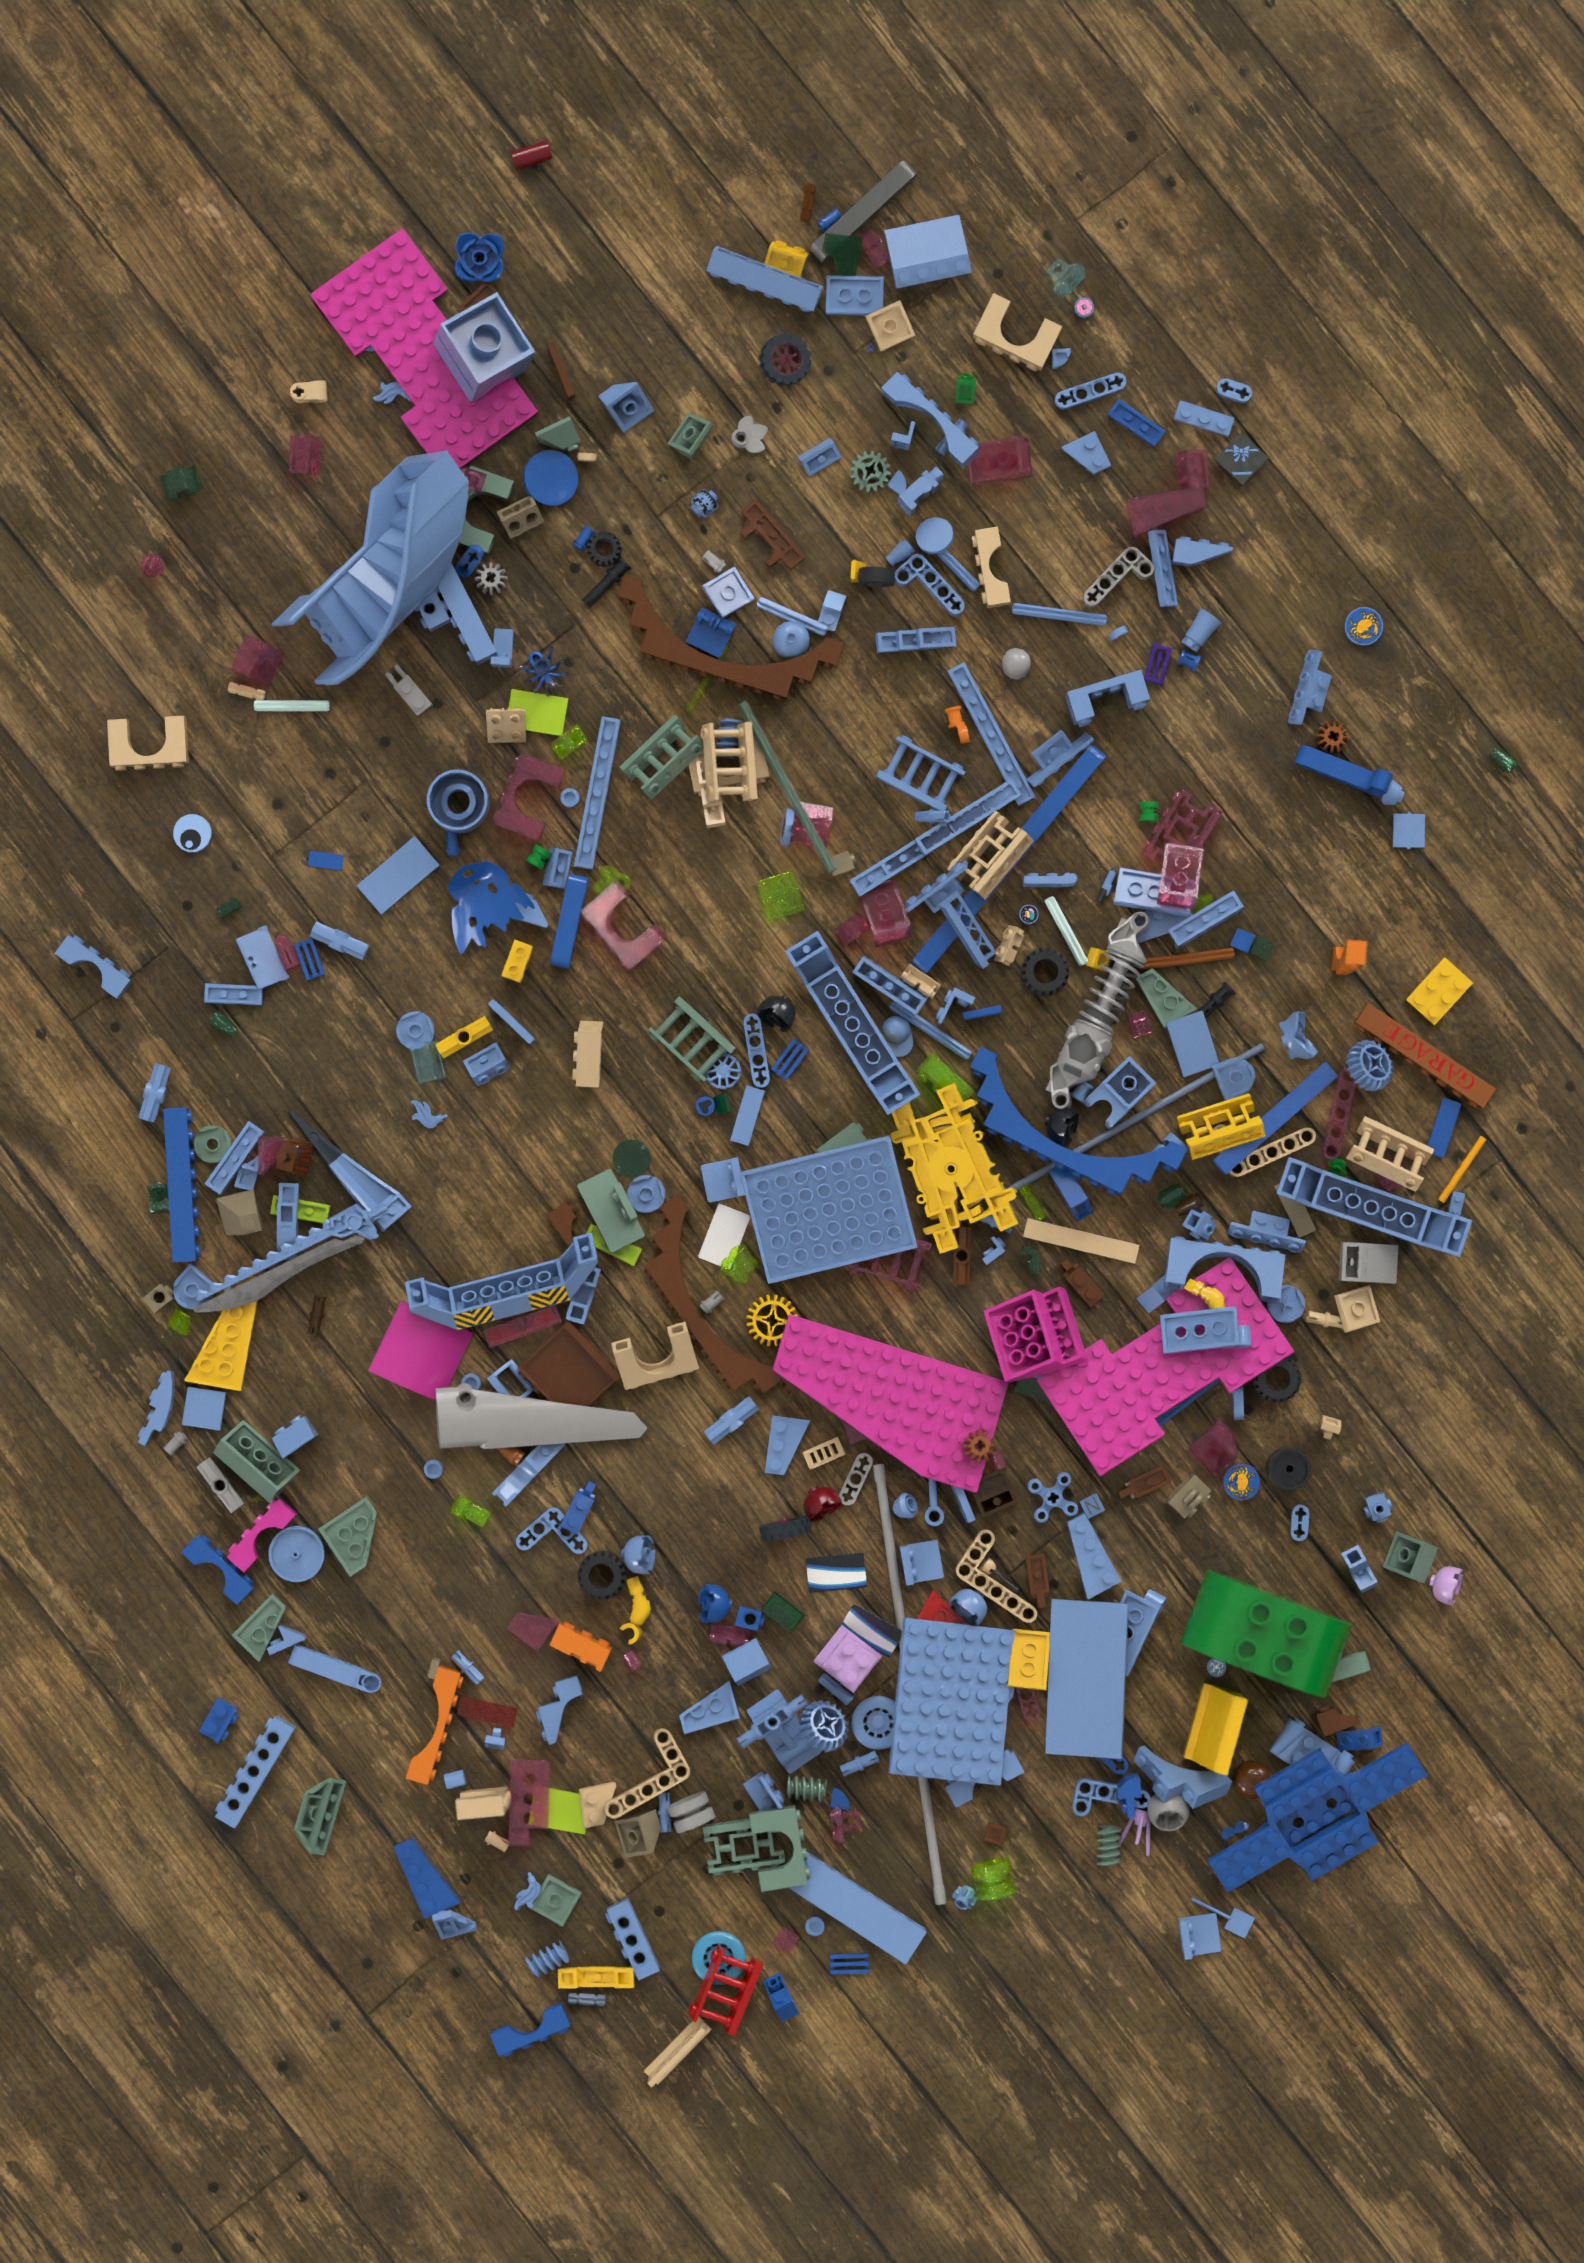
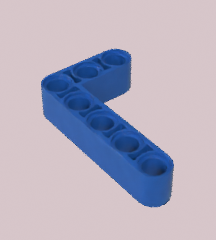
[1294,745,1393,797]

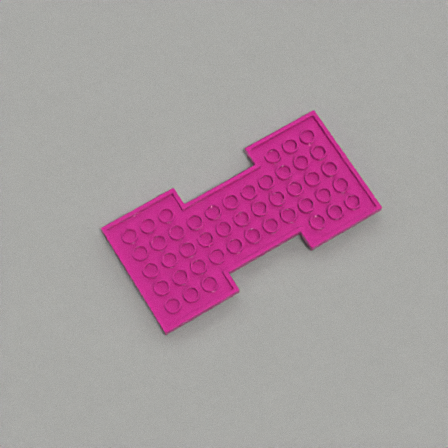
[310,228,538,469]
[1037,1257,1294,1477]

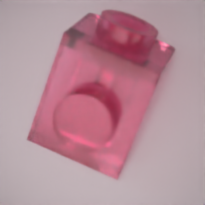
[835,914,869,945]

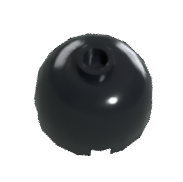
[757,995,796,1032]
[1045,1108,1079,1147]

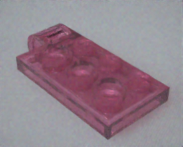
[509,1759,550,1847]

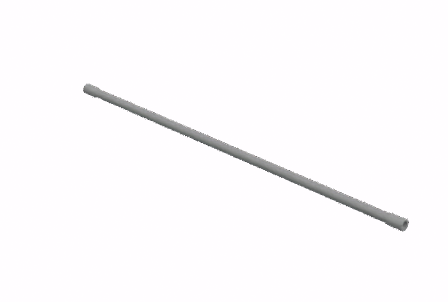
[873,1464,947,1905]

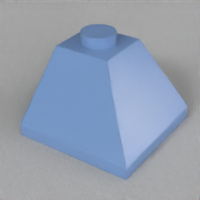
[598,382,655,433]

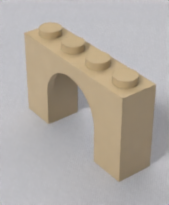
[973,293,1062,371]
[107,716,189,771]
[689,735,769,796]
[611,1322,699,1390]
[456,1786,512,1820]

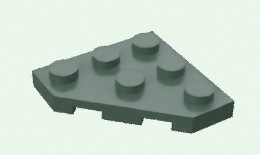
[318,1497,377,1577]

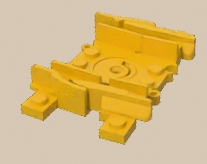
[891,1083,1018,1254]

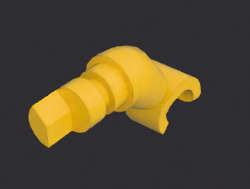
[1184,1278,1225,1309]
[620,1576,651,1644]

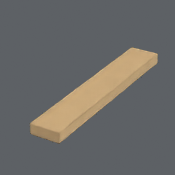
[1023,1218,1140,1264]

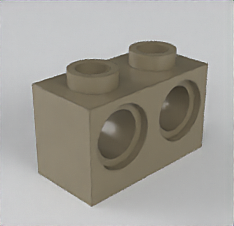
[497,495,544,539]

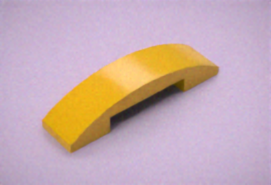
[558,1966,634,1989]

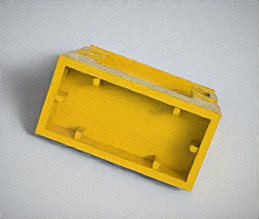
[1183,1682,1248,1775]

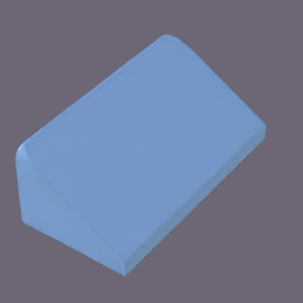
[798,438,842,477]
[543,848,573,889]

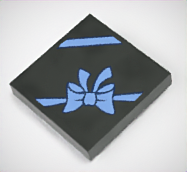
[1214,432,1269,486]

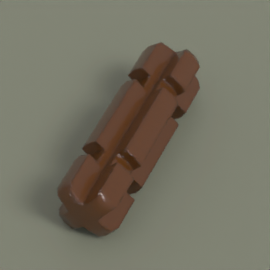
[800,184,816,222]

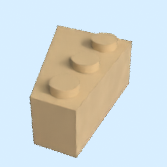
[572,1020,603,1088]

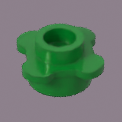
[1328,1158,1347,1177]

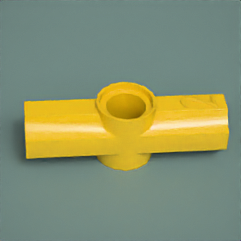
[435,1016,493,1059]

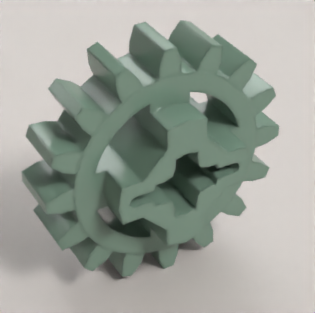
[850,450,891,493]

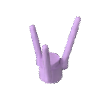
[1118,1809,1151,1856]

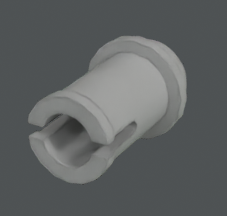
[701,550,727,574]
[699,1290,724,1314]
[163,1431,188,1456]

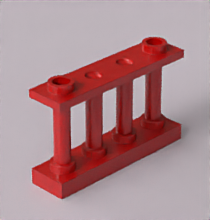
[688,1945,764,2036]

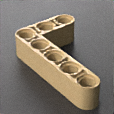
[1213,1124,1316,1177]
[955,1529,1037,1623]
[604,1728,690,1819]

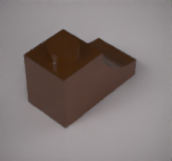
[547,1201,578,1246]
[1314,1705,1361,1737]

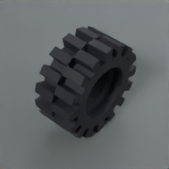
[587,531,622,567]

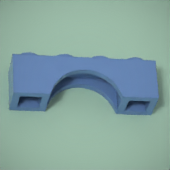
[55,935,133,1000]
[945,1749,1024,1807]

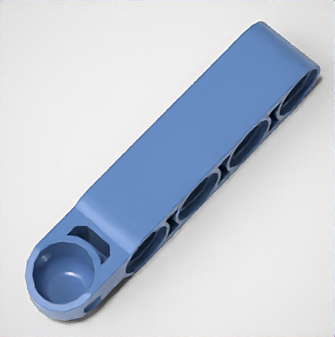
[288,1644,382,1693]

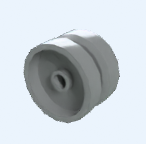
[667,1791,716,1833]

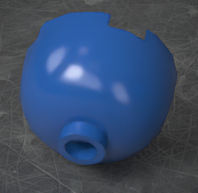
[698,1584,732,1623]

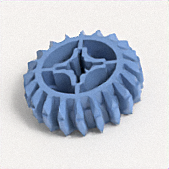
[1345,1040,1394,1091]
[798,1700,849,1753]

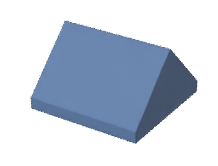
[722,1638,772,1686]

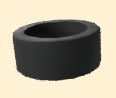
[858,567,895,587]

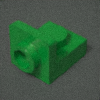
[955,373,976,404]

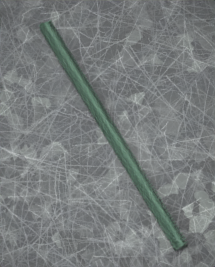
[738,700,838,873]

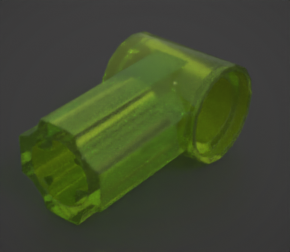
[449,1494,491,1527]

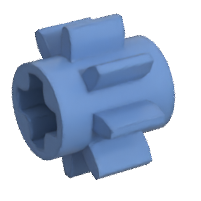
[952,1886,978,1910]

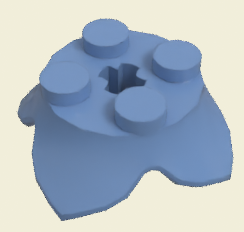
[1279,1011,1318,1059]

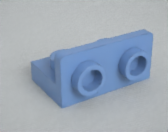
[463,1042,510,1086]

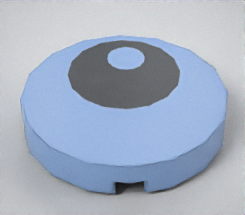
[173,814,212,852]

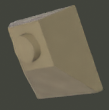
[216,1189,263,1235]
[614,1810,661,1858]

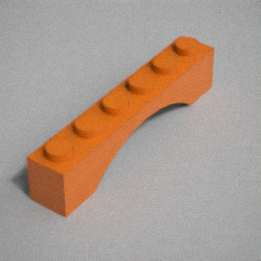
[1331,940,1367,975]
[406,1665,464,1785]

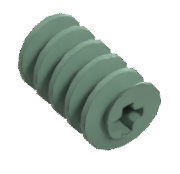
[787,1775,827,1803]
[1096,1825,1121,1866]

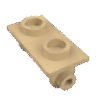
[994,925,1025,966]
[900,964,941,999]

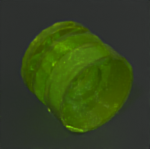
[971,1858,1017,1901]

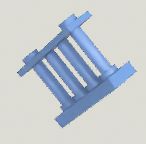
[876,735,965,811]

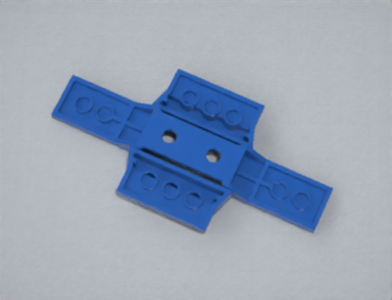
[1207,1742,1428,1893]

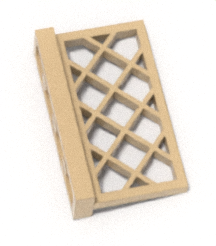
[644,2016,712,2087]

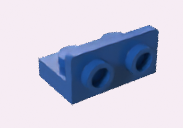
[199,1697,239,1744]

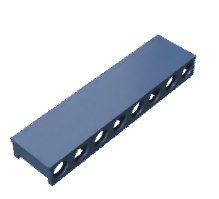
[788,1851,927,1964]

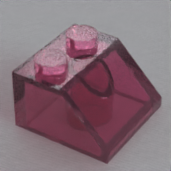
[231,634,284,687]

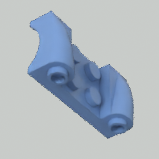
[1268,1718,1355,1775]

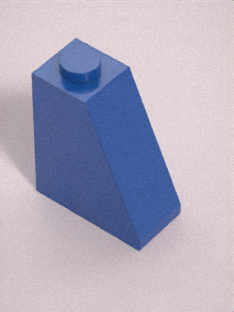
[1049,1167,1094,1222]

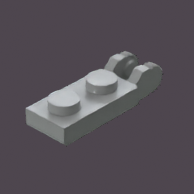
[385,664,432,717]

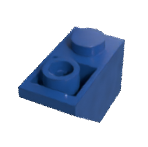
[763,1972,799,2022]

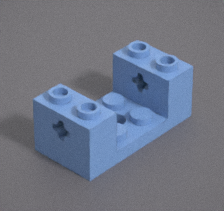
[1065,670,1150,727]

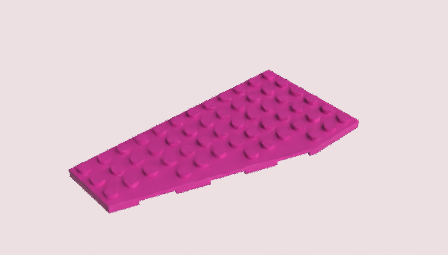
[772,1314,1009,1493]

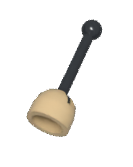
[979,1557,1020,1594]

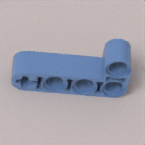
[895,554,965,617]
[1072,1778,1151,1816]

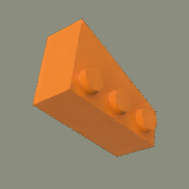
[549,1621,612,1672]

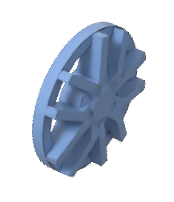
[705,1054,741,1089]

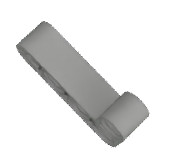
[1083,547,1154,608]

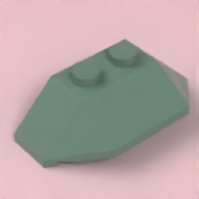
[294,1778,346,1855]

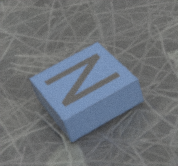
[1079,1493,1105,1519]

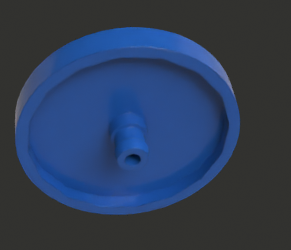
[523,450,578,507]

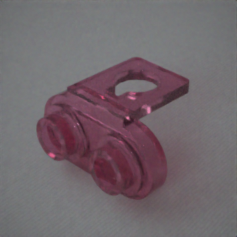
[830,1806,862,1844]

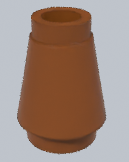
[497,1447,526,1466]

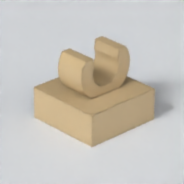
[1320,1415,1341,1440]

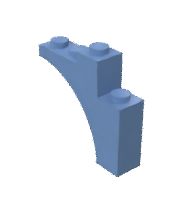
[1134,1745,1232,1809]

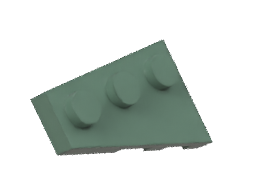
[1135,969,1197,1028]
[232,1594,286,1662]

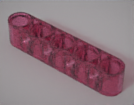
[1321,1067,1356,1160]

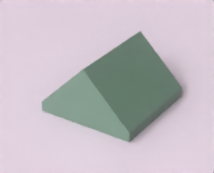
[668,412,713,460]

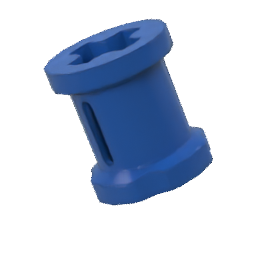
[1177,649,1201,672]

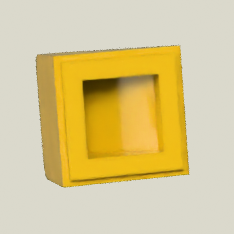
[851,560,866,582]
[1085,947,1111,972]

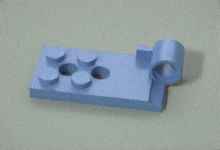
[1160,1306,1252,1354]
[1120,1589,1167,1676]

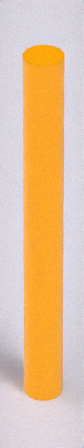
[1438,1136,1486,1203]

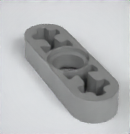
[839,1453,873,1505]

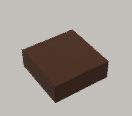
[983,1822,1007,1846]

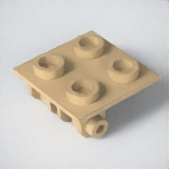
[486,707,526,743]

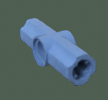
[310,921,369,960]
[138,1063,172,1123]
[704,1396,759,1444]

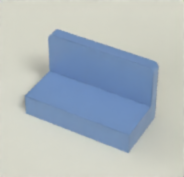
[890,421,915,451]

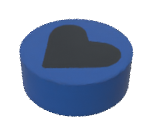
[696,1096,715,1116]

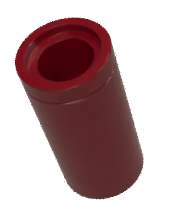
[511,140,553,170]

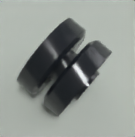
[1266,1447,1311,1490]

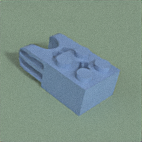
[1083,1056,1157,1129]

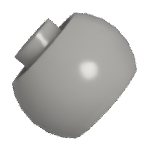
[1147,1794,1190,1831]

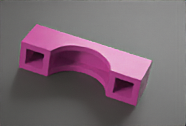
[227,1499,297,1572]

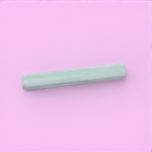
[254,700,330,711]
[1045,896,1088,966]

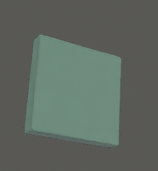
[530,1873,582,1927]

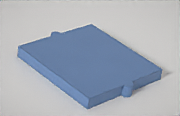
[1393,812,1425,849]

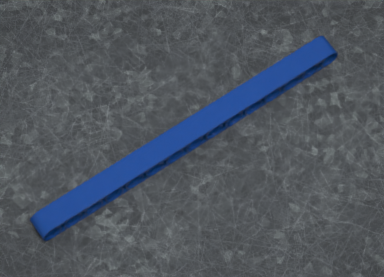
[910,744,1106,974]

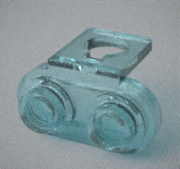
[1046,259,1085,297]

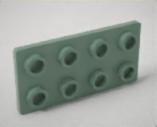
[577,1169,645,1253]

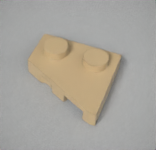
[579,1782,616,1828]

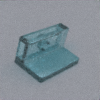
[410,1041,446,1084]

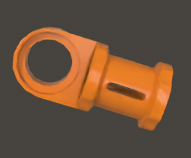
[944,706,970,744]

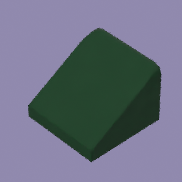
[713,1093,732,1115]

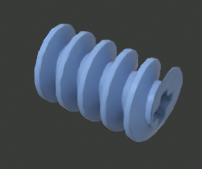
[715,718,743,760]
[525,1940,569,1978]

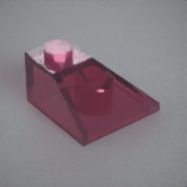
[258,1136,286,1176]
[1188,1419,1239,1476]

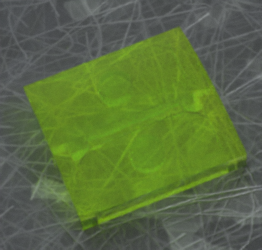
[756,871,805,921]

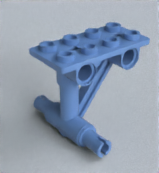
[737,1689,820,1774]

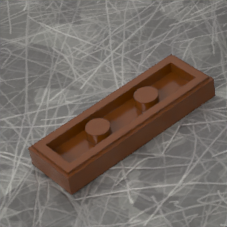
[547,342,576,400]

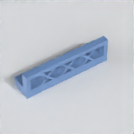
[1168,890,1244,950]
[938,891,996,969]

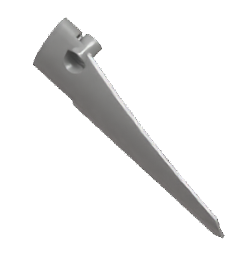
[435,1383,647,1449]

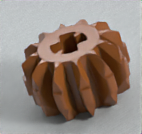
[1316,721,1349,754]
[962,1430,995,1463]

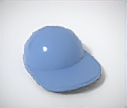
[882,1016,913,1057]

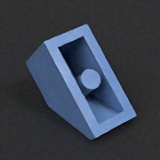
[515,893,549,929]

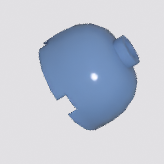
[772,621,810,660]
[621,1535,655,1574]
[949,1589,987,1626]

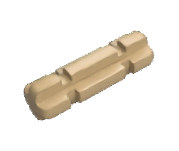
[228,682,266,700]

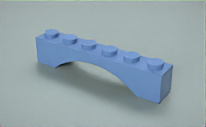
[881,372,980,469]

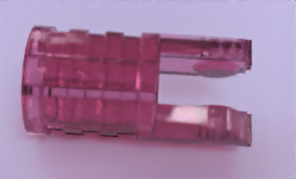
[276,934,301,970]

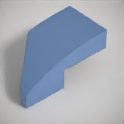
[234,1156,262,1191]

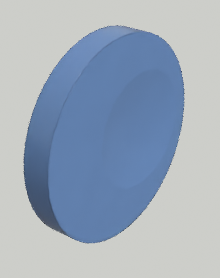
[269,1526,325,1582]

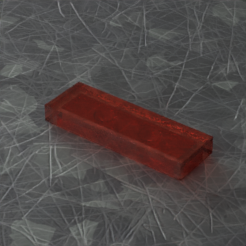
[457,1696,518,1728]

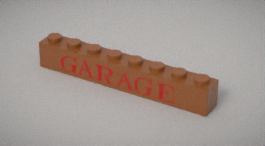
[1354,1003,1496,1109]

